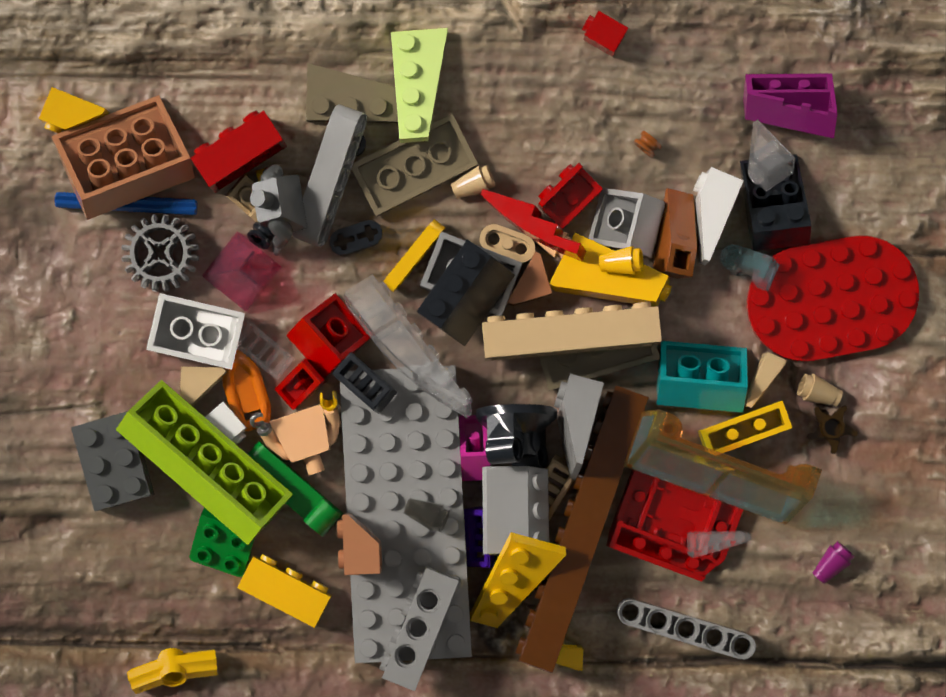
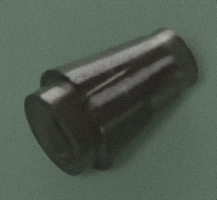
[404,498,450,532]

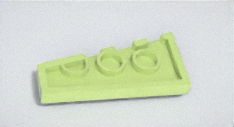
[391,28,448,143]

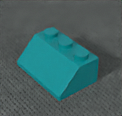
[657,341,748,413]

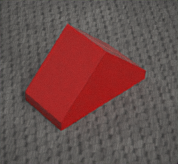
[274,358,327,410]

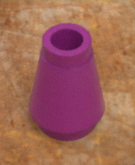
[812,541,855,584]

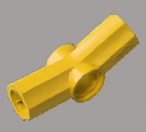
[127,648,218,694]

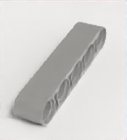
[293,104,367,247]
[616,598,756,660]

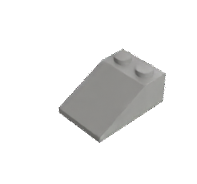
[554,373,604,480]

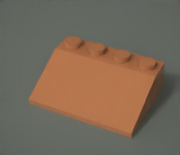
[52,95,195,220]

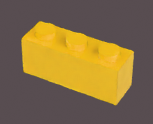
[698,401,792,458]
[237,554,332,628]

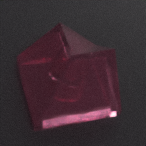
[202,231,282,312]

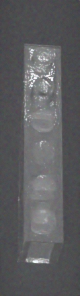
[344,274,473,418]

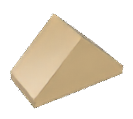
[180,367,227,407]

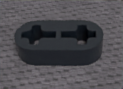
[329,220,383,256]

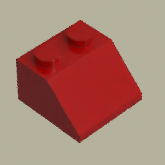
[286,293,374,378]

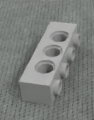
[379,567,459,691]

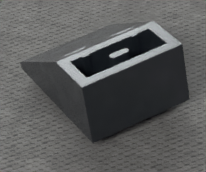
[740,154,812,251]

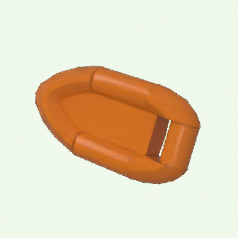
[222,350,271,432]

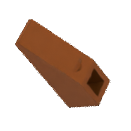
[653,188,697,279]

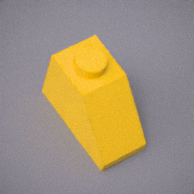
[39,87,109,134]

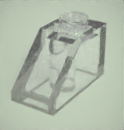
[748,120,795,191]

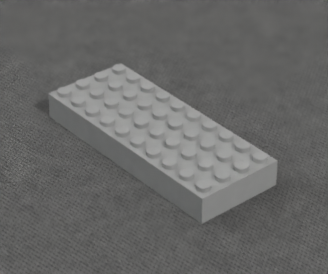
[340,365,472,664]

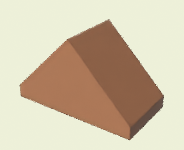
[507,251,552,306]

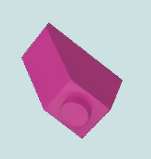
[459,415,490,481]

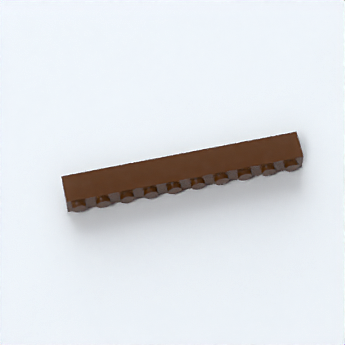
[515,385,649,673]

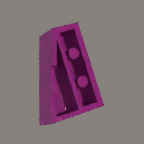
[743,73,837,138]

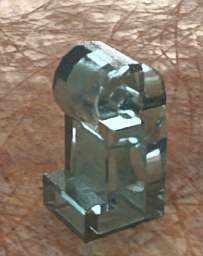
[720,245,779,291]

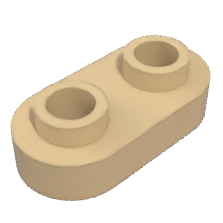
[480,224,535,264]

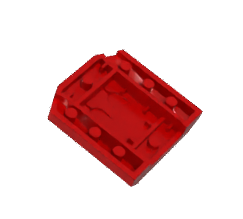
[606,437,745,582]

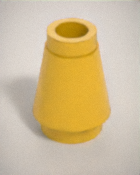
[599,246,644,275]

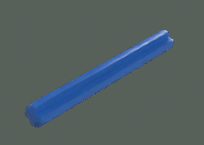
[55,192,198,215]

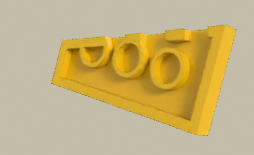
[470,532,566,628]

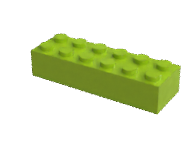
[116,380,293,545]

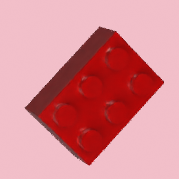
[191,110,287,193]

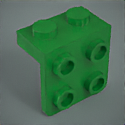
[189,507,256,577]

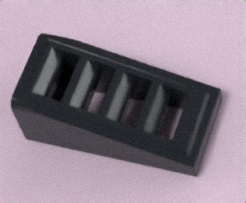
[332,352,397,414]

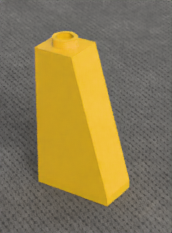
[549,233,672,307]

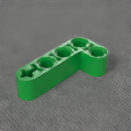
[248,441,344,537]

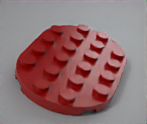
[746,236,919,362]

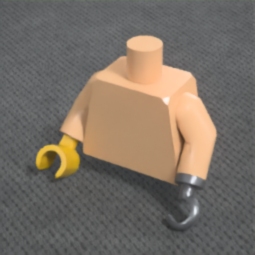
[250,391,341,476]

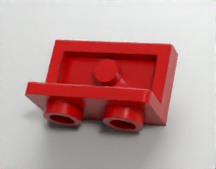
[538,163,603,230]

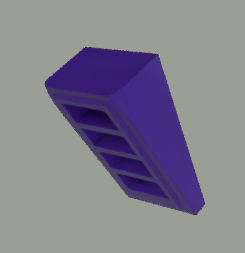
[464,506,495,568]

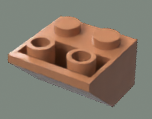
[337,514,382,575]

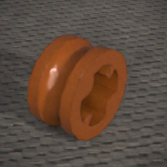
[633,131,662,158]

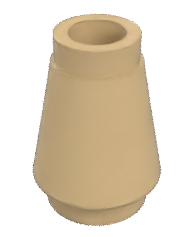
[451,165,496,199]
[797,373,843,406]

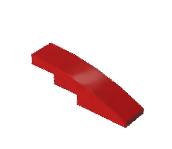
[481,189,586,262]

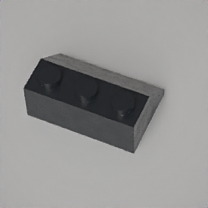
[416,239,515,347]

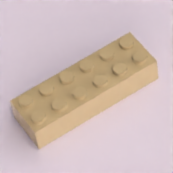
[482,302,662,362]

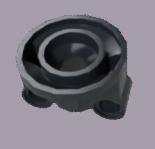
[476,404,557,468]

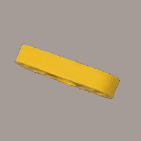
[382,219,446,293]

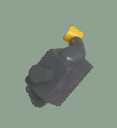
[250,165,307,256]

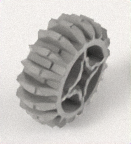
[121,214,200,292]

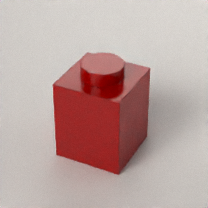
[582,11,628,57]

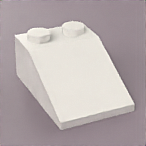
[693,167,744,266]
[146,293,245,370]

